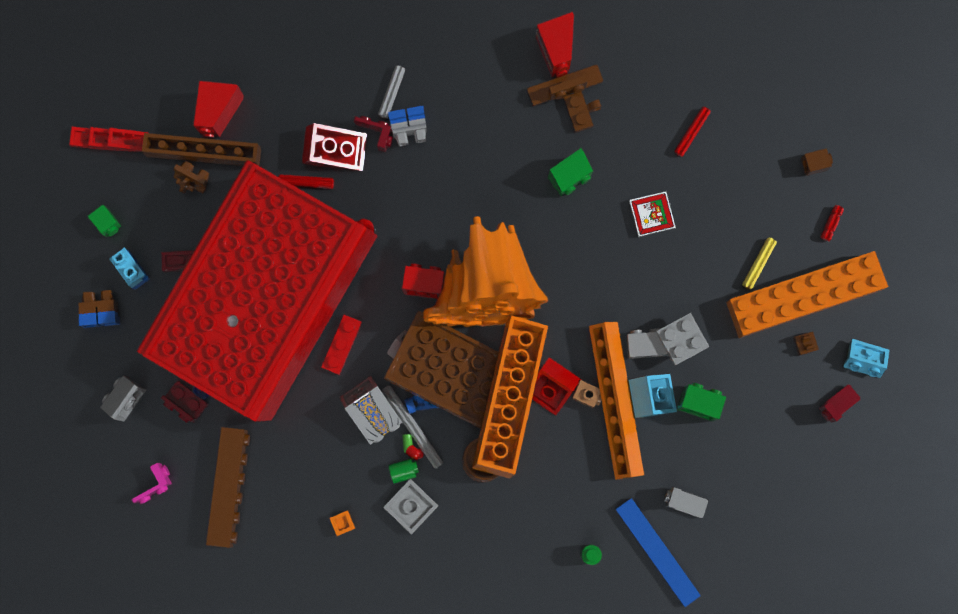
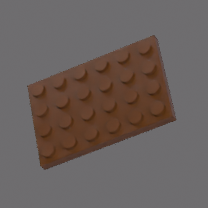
[384,311,499,429]

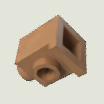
[572,380,602,408]

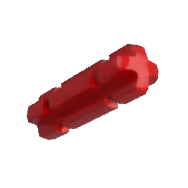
[821,205,844,241]

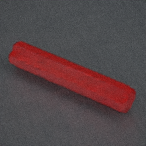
[675,107,711,157]
[278,174,334,189]

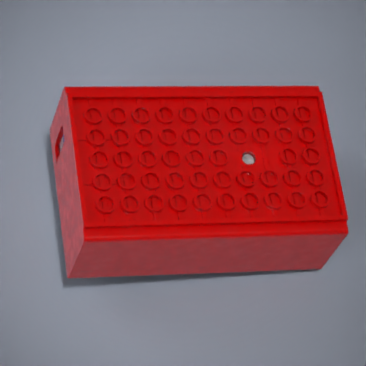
[137,160,377,422]

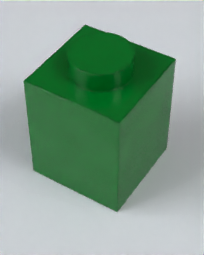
[88,205,121,237]

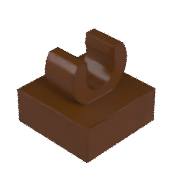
[793,332,819,356]

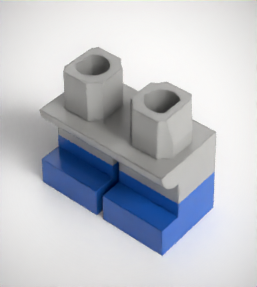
[388,106,427,147]

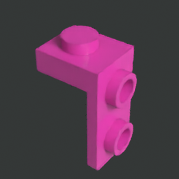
[132,463,172,505]

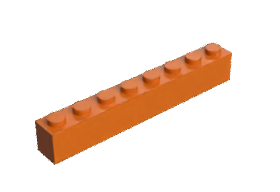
[589,322,644,480]

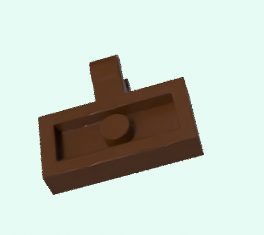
[564,92,601,133]

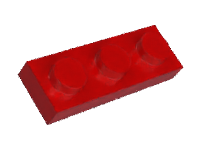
[321,315,362,375]

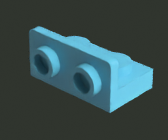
[843,339,889,378]

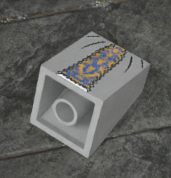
[339,376,403,445]

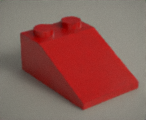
[302,123,367,171]

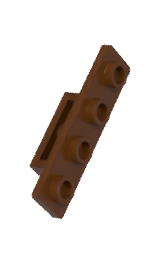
[527,65,603,106]

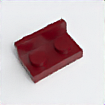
[161,380,209,423]

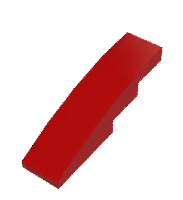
[69,126,148,152]

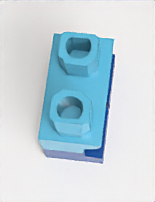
[109,247,150,290]

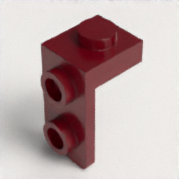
[354,116,393,152]
[819,384,861,423]

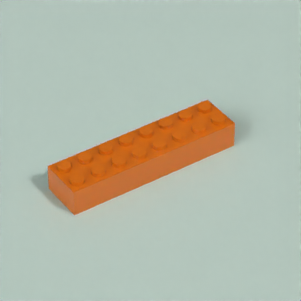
[726,251,888,338]
[472,315,548,479]

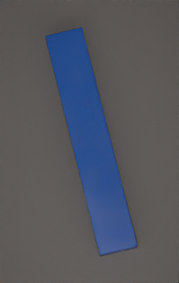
[615,498,701,607]

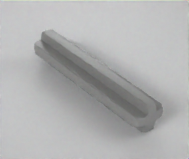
[378,65,405,119]

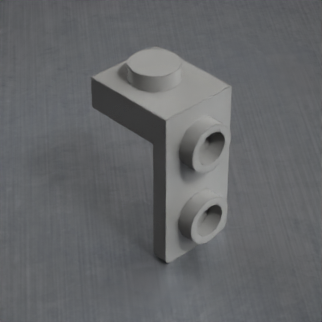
[664,487,708,518]

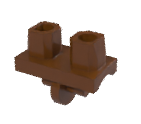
[173,161,209,194]

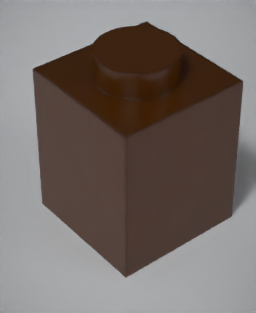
[801,148,833,176]

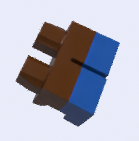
[79,290,120,328]

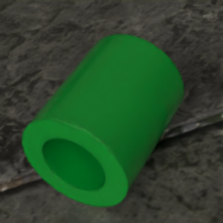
[389,459,419,484]
[580,544,602,565]

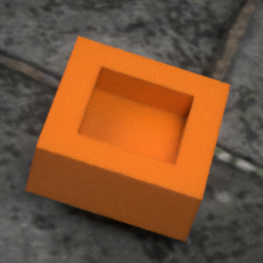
[330,510,356,536]

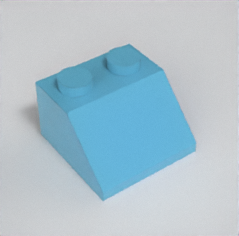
[629,374,677,418]

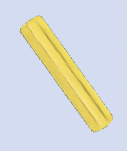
[742,237,777,290]

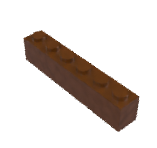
[142,133,261,166]
[206,427,250,548]

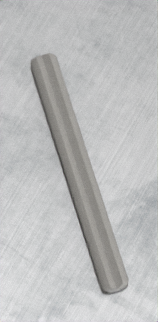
[382,385,443,468]

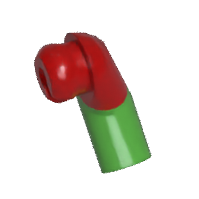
[403,434,424,460]

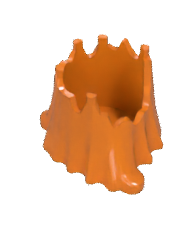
[423,216,548,327]

